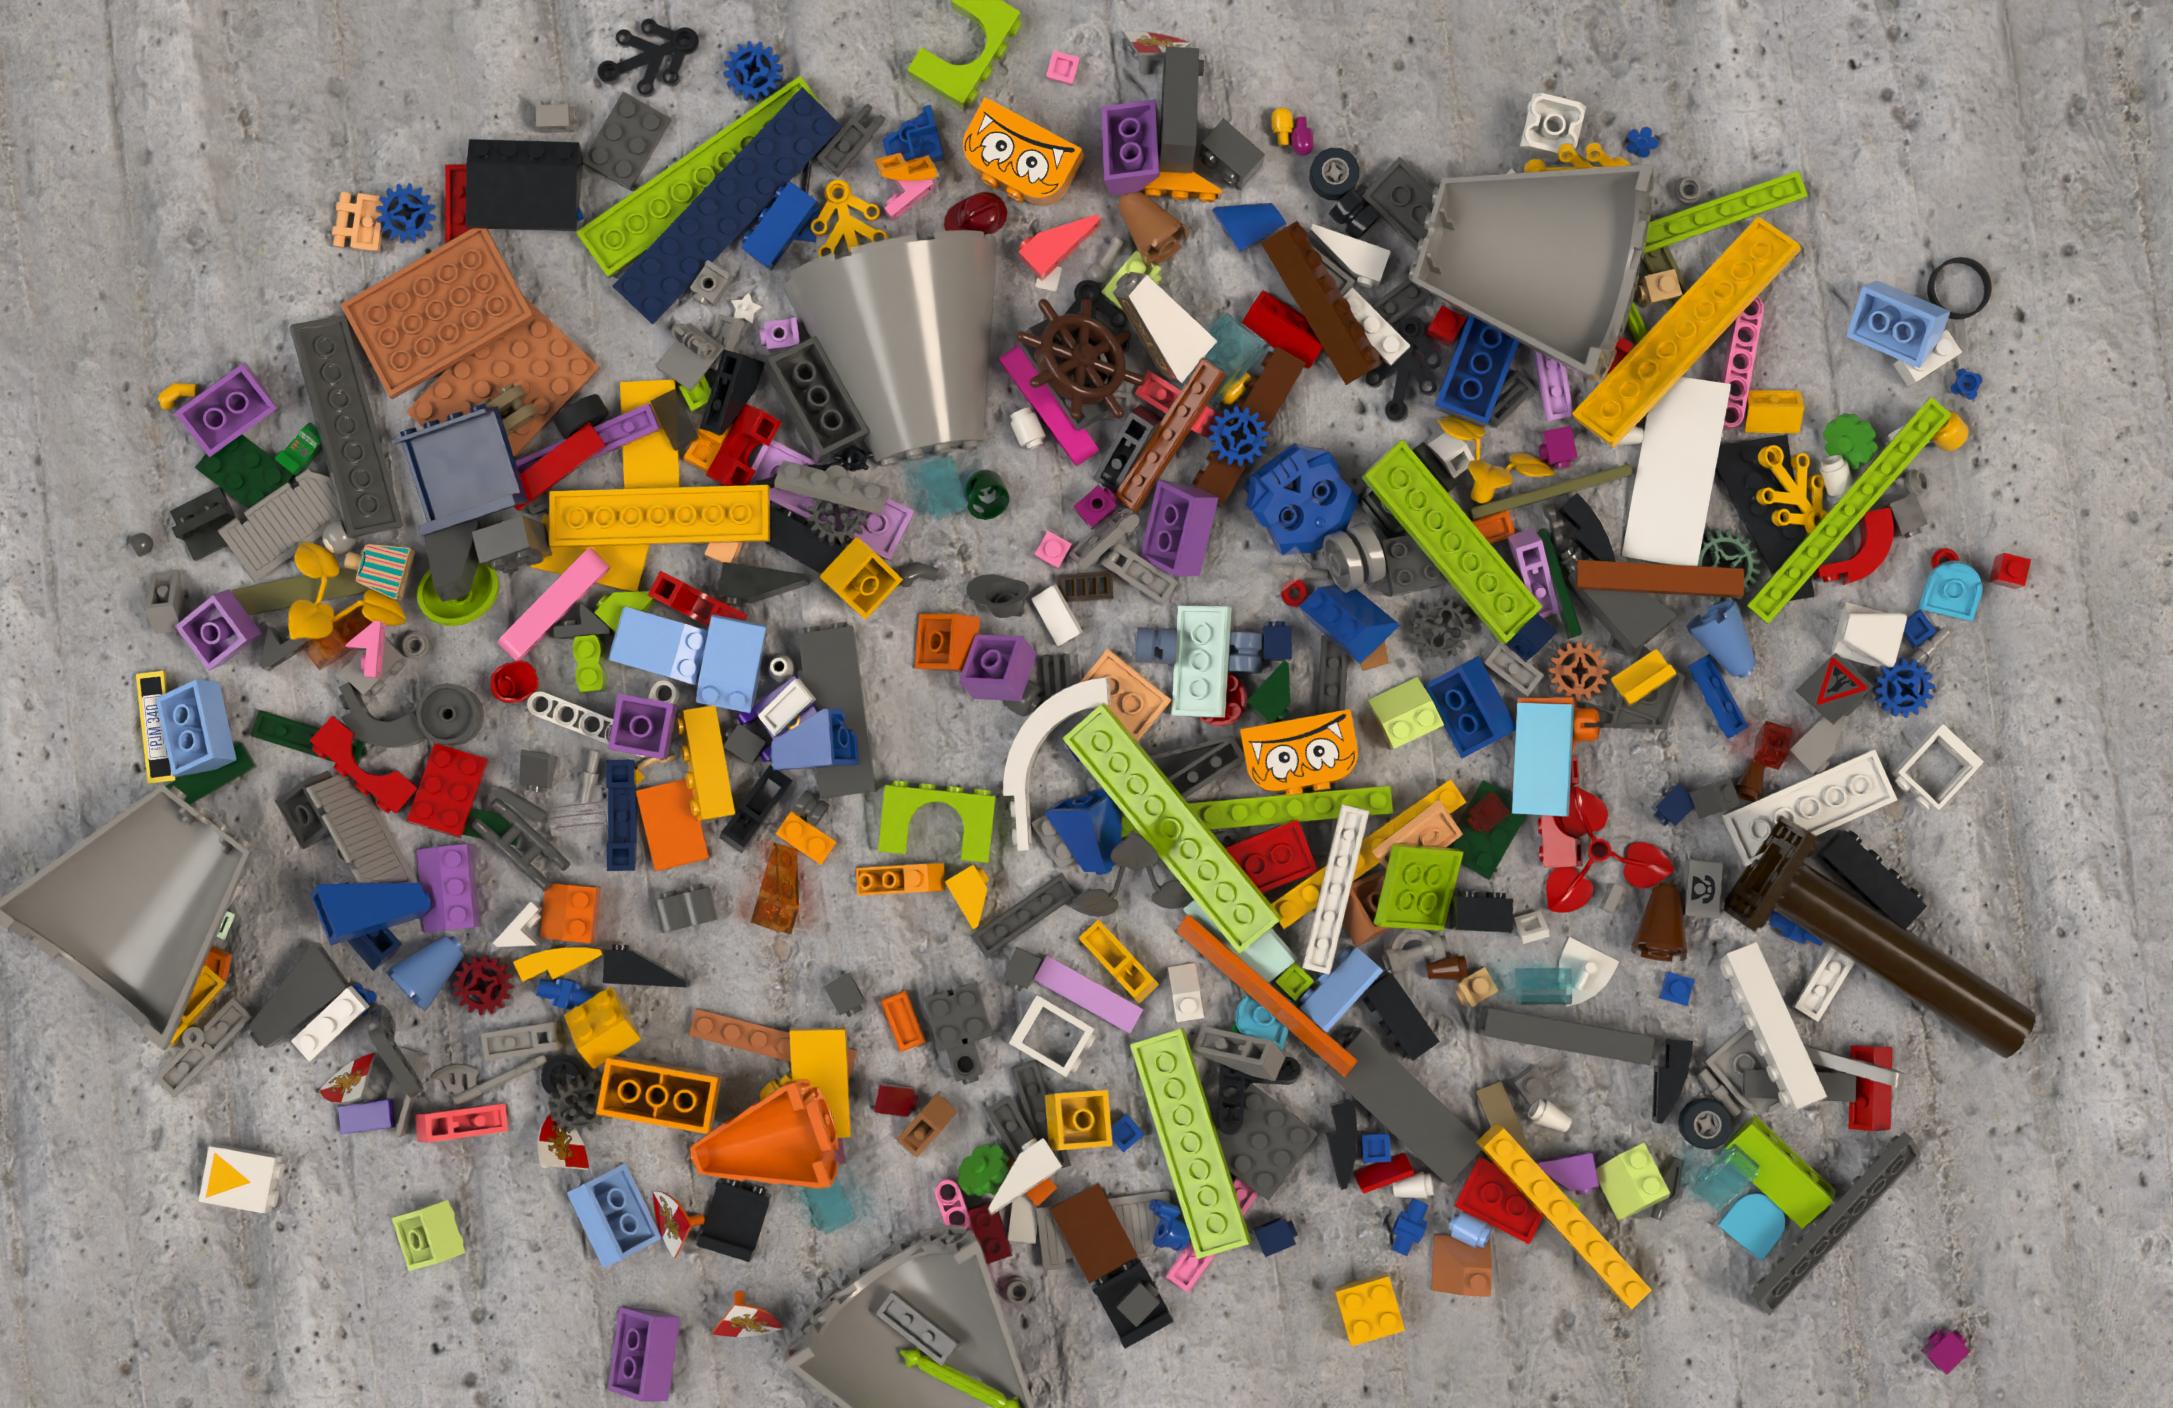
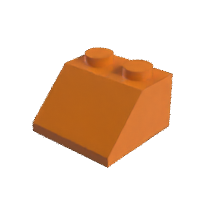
[914,614,980,672]
[540,883,601,943]

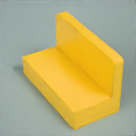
[1744,390,1804,433]
[1611,649,1677,707]

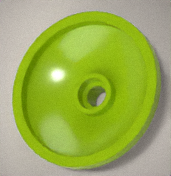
[417,564,500,626]

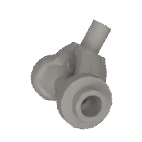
[1381,928,1449,974]

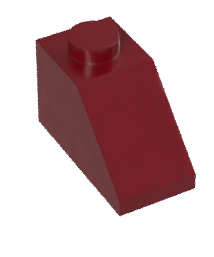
[874,1081,919,1117]

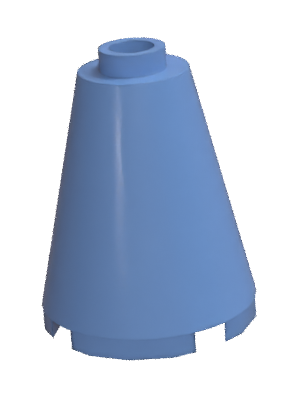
[1687,599,1756,678]
[386,935,464,1012]

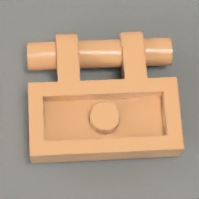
[332,192,384,253]

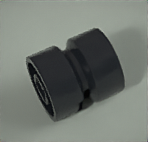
[1328,189,1381,239]

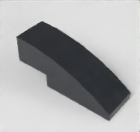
[1558,492,1616,562]
[720,765,793,854]
[1652,1039,1693,1124]
[1326,1099,1358,1190]

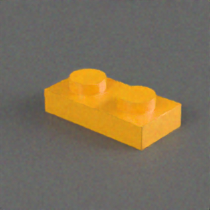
[776,812,837,865]

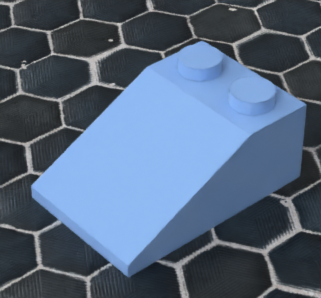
[608,606,708,685]
[696,614,767,713]

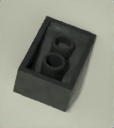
[1358,442,1458,539]
[718,562,810,607]

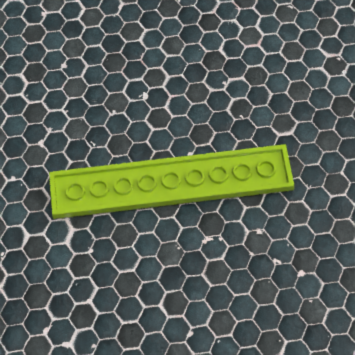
[576,75,823,278]
[1062,703,1283,954]

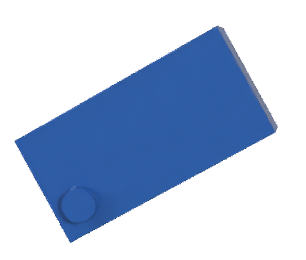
[1432,314,1519,428]

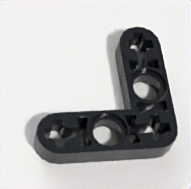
[1218,1057,1301,1135]

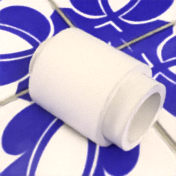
[1010,407,1046,450]
[1820,455,1854,498]

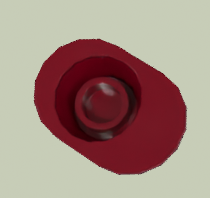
[944,192,1008,236]

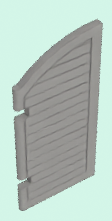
[217,468,342,581]
[306,774,418,883]
[1036,1190,1170,1271]

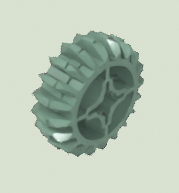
[1698,529,1760,603]

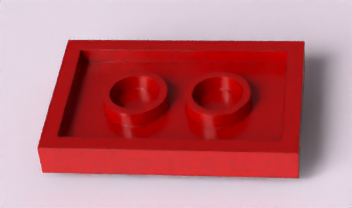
[407,743,489,838]
[1224,818,1318,893]
[1453,1156,1543,1244]

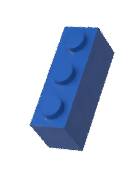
[741,181,820,271]

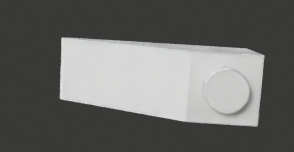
[1309,224,1391,288]
[988,1138,1062,1216]

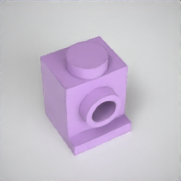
[760,317,801,353]

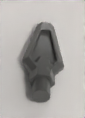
[1651,1156,1684,1221]

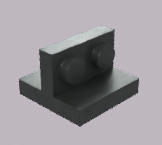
[170,487,236,561]

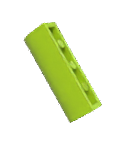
[1721,1114,1836,1229]

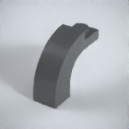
[339,682,429,748]

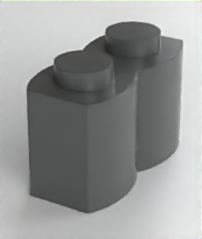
[655,883,718,933]

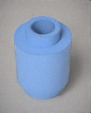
[1448,1211,1492,1248]

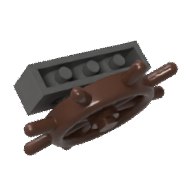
[1016,299,1145,431]

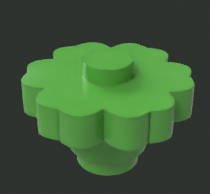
[1823,413,1878,469]
[957,1143,1009,1197]

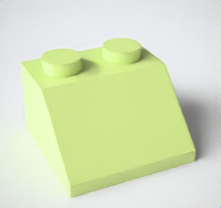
[1367,677,1444,750]
[1596,1143,1670,1222]
[391,1200,465,1271]

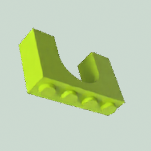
[907,0,1023,111]
[878,780,996,863]

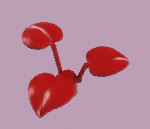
[1546,786,1674,913]

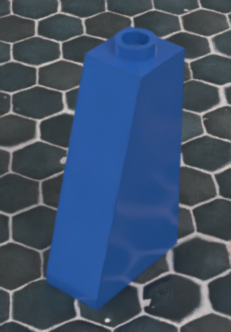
[310,883,431,946]

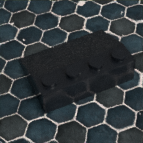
[466,139,583,231]

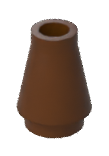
[1735,758,1767,802]
[1427,953,1468,981]

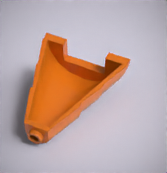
[689,1079,839,1189]

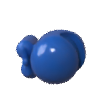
[1149,1199,1191,1251]

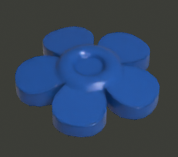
[1627,127,1658,158]

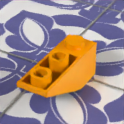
[1140,171,1222,203]
[856,863,945,896]

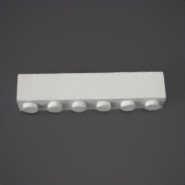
[1720,942,1827,1113]

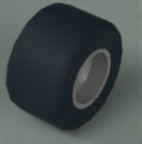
[1309,148,1360,200]
[1678,1098,1732,1150]

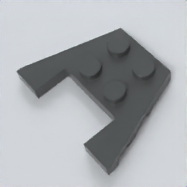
[1585,635,1685,730]

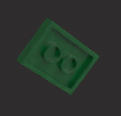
[195,434,295,509]
[1447,780,1528,880]

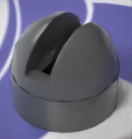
[129,533,153,557]

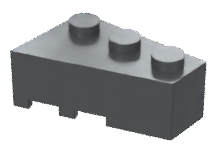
[1149,735,1245,799]

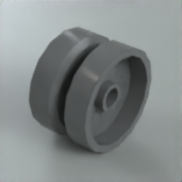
[416,683,484,746]

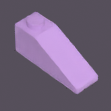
[1507,528,1560,618]

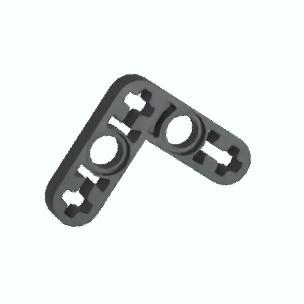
[368,1005,423,1098]

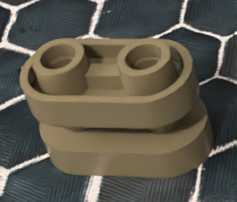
[478,383,539,436]

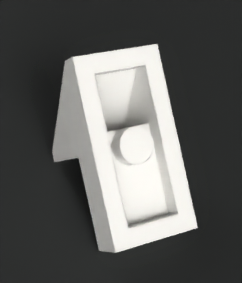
[493,901,543,947]
[1168,963,1204,1022]

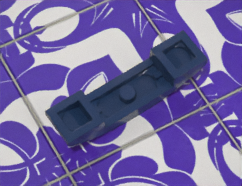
[606,760,637,871]

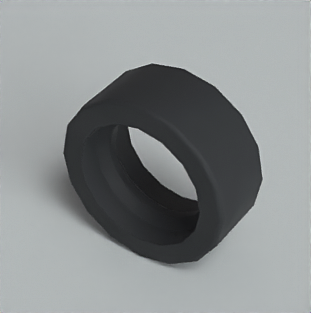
[553,394,609,439]

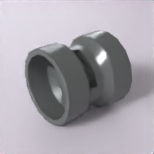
[791,789,830,827]

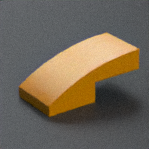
[874,153,937,181]
[684,420,734,473]

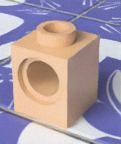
[704,542,744,564]

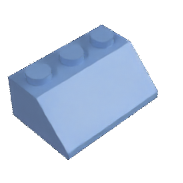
[1846,280,1951,368]
[156,679,236,777]
[1298,947,1383,1033]
[567,1163,662,1268]

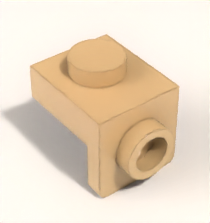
[1635,269,1682,308]

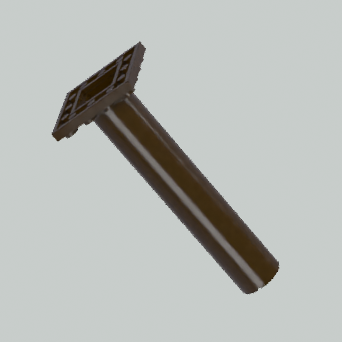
[1724,815,2036,1058]

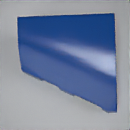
[883,105,945,163]
[1212,203,1286,253]

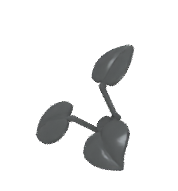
[1070,831,1194,917]

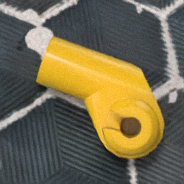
[158,383,198,410]

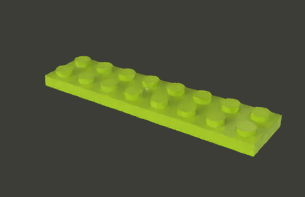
[1361,439,1543,644]
[1130,1028,1251,1259]

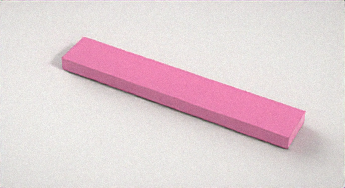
[1165,1177,1259,1293]

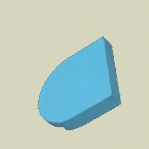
[1918,561,1983,622]
[1235,995,1298,1052]
[1717,1193,1785,1261]

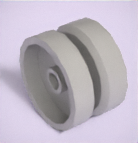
[1323,523,1386,593]

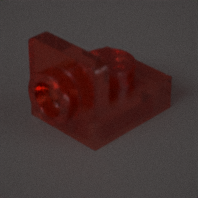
[1466,791,1510,834]

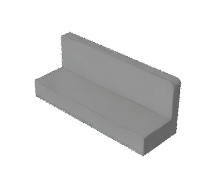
[382,1047,429,1137]

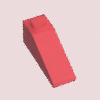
[1018,215,1101,281]
[1134,370,1224,438]
[415,1103,508,1143]

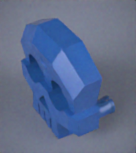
[1245,443,1359,555]

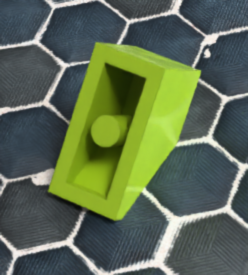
[594,591,657,632]

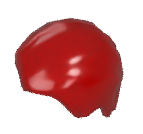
[490,660,539,704]

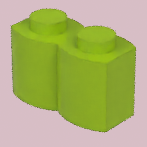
[573,635,608,694]

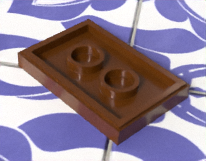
[1049,1182,1138,1284]

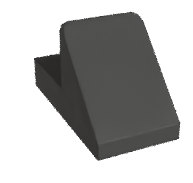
[554,603,614,640]
[260,627,316,671]

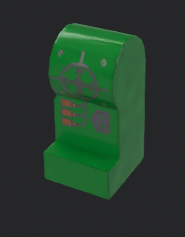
[274,423,323,476]

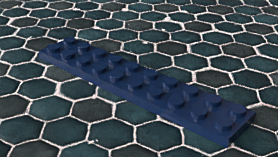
[612,87,842,325]

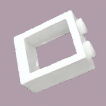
[1892,724,1984,811]
[1009,994,1096,1077]

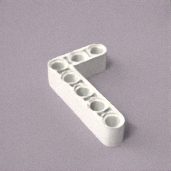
[527,680,679,758]

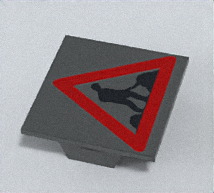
[1796,653,1874,725]

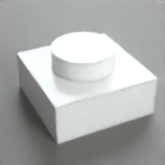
[1514,910,1550,944]

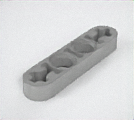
[1803,1044,1905,1087]

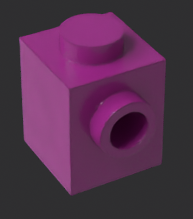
[1539,426,1578,470]
[1074,485,1117,530]
[1920,1327,1971,1375]

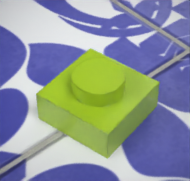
[679,375,711,413]
[1275,962,1314,1001]

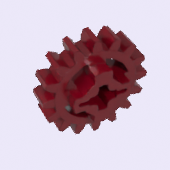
[453,955,515,1016]

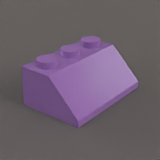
[1101,99,1160,195]
[174,361,277,457]
[1140,480,1218,577]
[417,844,480,932]
[608,1306,680,1402]

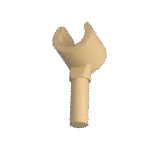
[637,745,677,770]

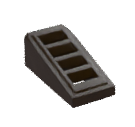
[1057,571,1114,603]

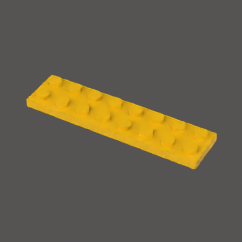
[549,485,770,548]

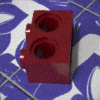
[967,1200,1013,1264]

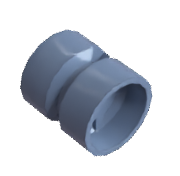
[1136,627,1177,665]
[1228,632,1263,674]

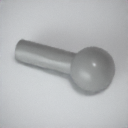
[1087,236,1124,285]

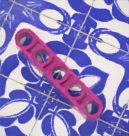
[998,345,1099,467]

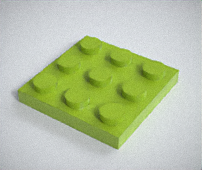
[1374,843,1464,931]

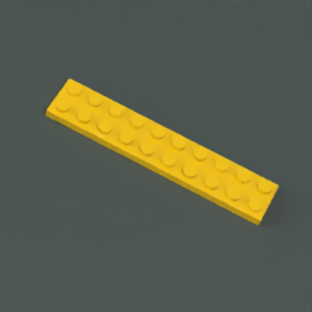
[1572,216,1801,448]

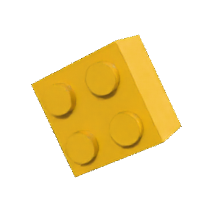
[819,536,903,620]
[564,986,641,1069]
[1045,1090,1112,1151]
[1333,1272,1405,1346]

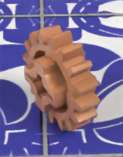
[1547,641,1609,702]

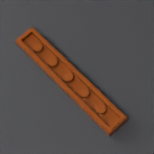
[1114,357,1227,512]
[1576,560,1744,598]

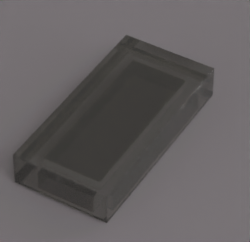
[650,389,700,451]

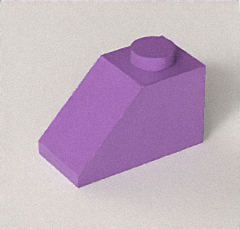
[1534,1151,1599,1195]

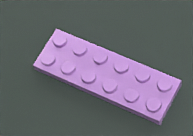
[748,440,915,561]

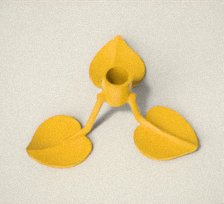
[1436,416,1555,504]
[288,542,406,640]

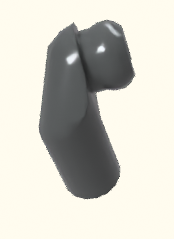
[898,562,939,587]

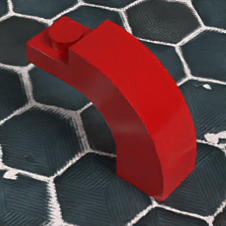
[1813,507,1894,585]
[648,571,748,627]

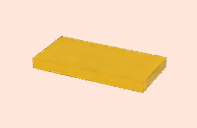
[620,379,680,489]
[530,514,650,592]
[789,1027,851,1138]

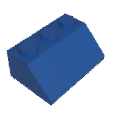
[1299,585,1400,664]
[1423,656,1516,759]

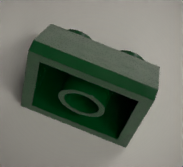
[1245,660,1291,724]

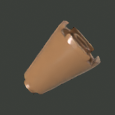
[1118,191,1190,266]

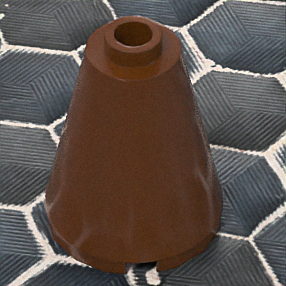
[1631,883,1688,962]

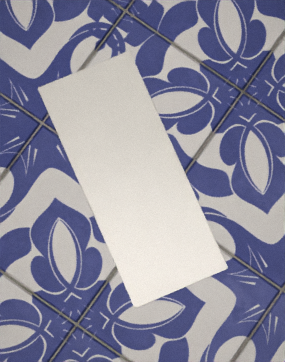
[1622,377,1731,566]

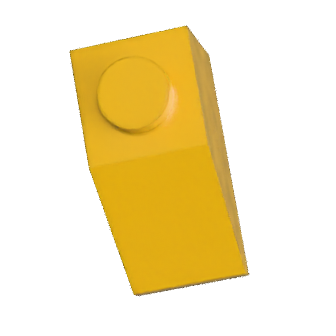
[945,864,990,929]

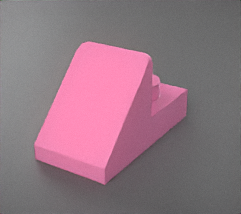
[884,179,935,222]
[345,621,386,679]

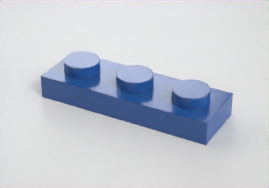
[1688,654,1749,739]

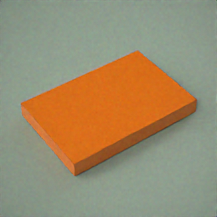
[636,779,710,872]

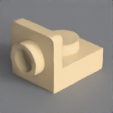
[1454,967,1499,1008]

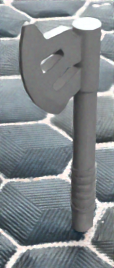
[432,1054,548,1106]

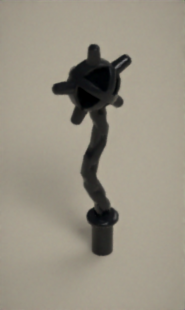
[755,445,874,489]

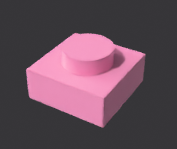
[1046,50,1080,86]
[1035,531,1072,569]

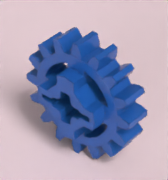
[723,41,784,102]
[376,183,437,244]
[1208,406,1269,468]
[1872,657,1935,718]

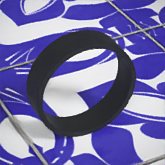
[1927,257,1992,320]

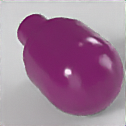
[1291,117,1314,156]

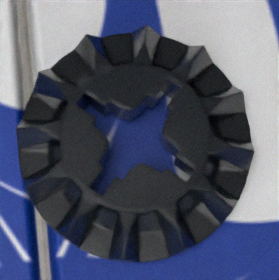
[541,1054,586,1097]

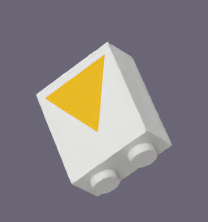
[198,1144,284,1214]

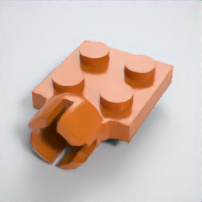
[1518,697,1600,753]

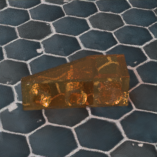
[303,607,373,671]
[751,842,799,934]

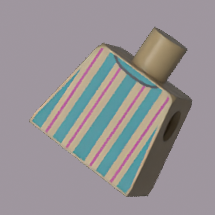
[344,544,416,601]

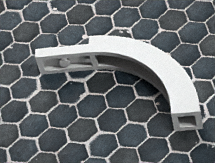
[1003,678,1111,851]

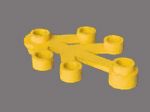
[1524,143,1631,173]
[811,179,888,257]
[1756,445,1827,533]

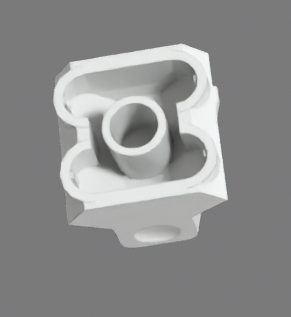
[1520,93,1586,163]
[1832,602,1907,668]

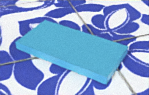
[1512,703,1574,816]

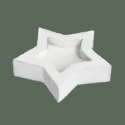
[731,293,763,325]

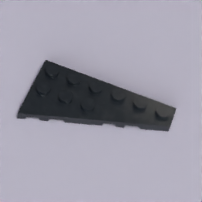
[1716,435,1815,601]

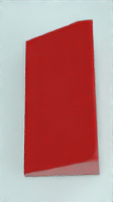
[1354,1153,1415,1194]

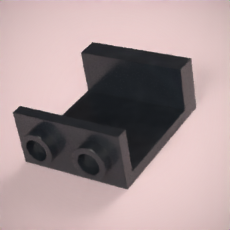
[696,1178,772,1262]
[1092,1259,1174,1349]

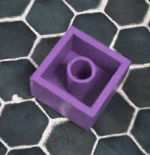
[175,589,262,671]
[959,634,1037,701]
[608,694,677,760]

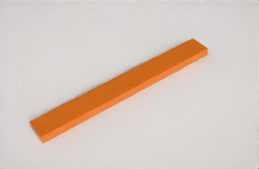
[1176,914,1358,1078]

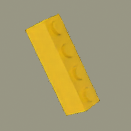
[676,706,735,822]

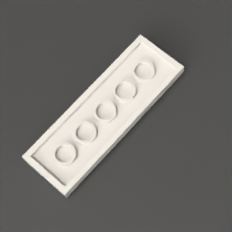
[1722,749,1897,866]

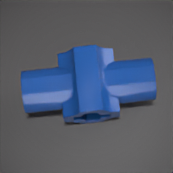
[1768,911,1823,946]
[536,977,595,1010]
[1391,1198,1429,1256]

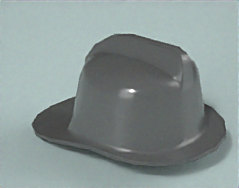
[966,574,1029,618]

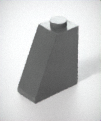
[424,519,482,602]

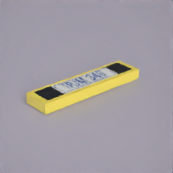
[136,671,178,784]

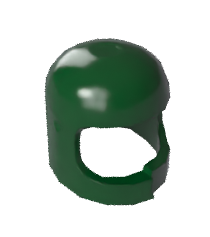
[966,469,1009,520]

